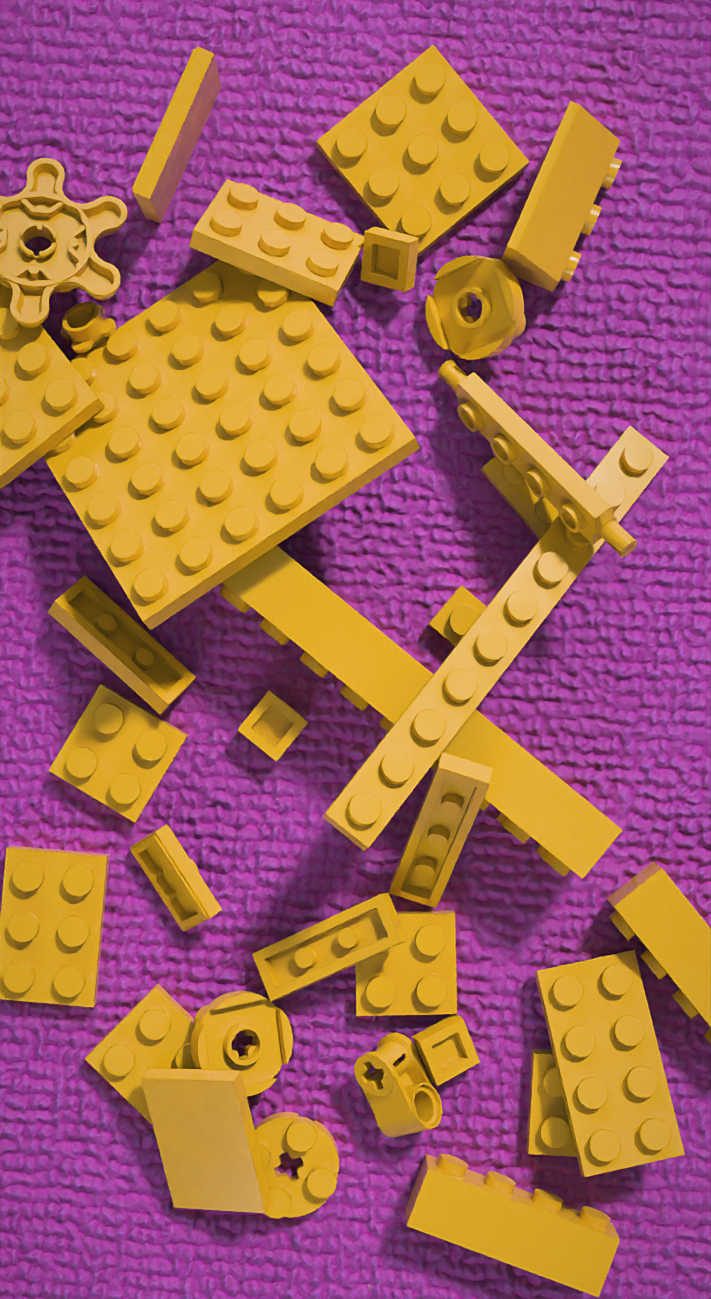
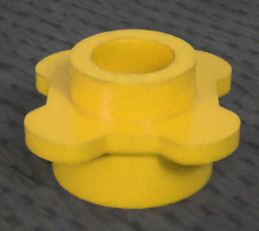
[60,302,116,353]

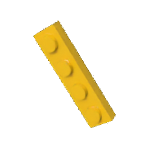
[389,752,494,908]

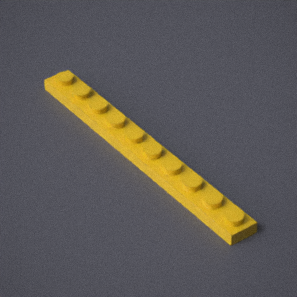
[322,426,669,851]

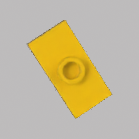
[129,824,222,932]

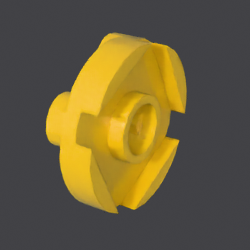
[425,255,526,360]
[191,991,293,1096]
[254,1112,339,1219]

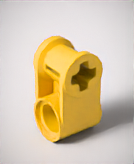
[354,1032,443,1138]

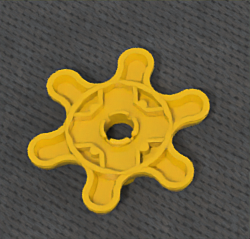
[0,158,128,328]

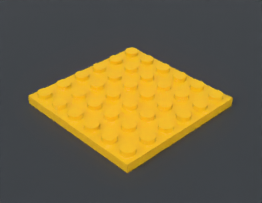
[43,260,420,630]

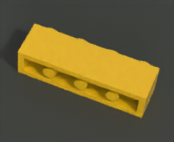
[607,862,711,1044]
[405,1153,620,1297]

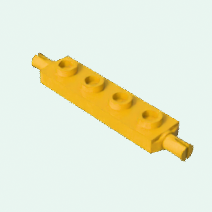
[438,360,637,558]

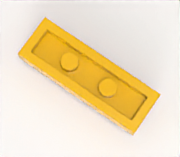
[48,575,196,715]
[252,893,408,1001]

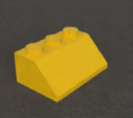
[501,101,622,292]

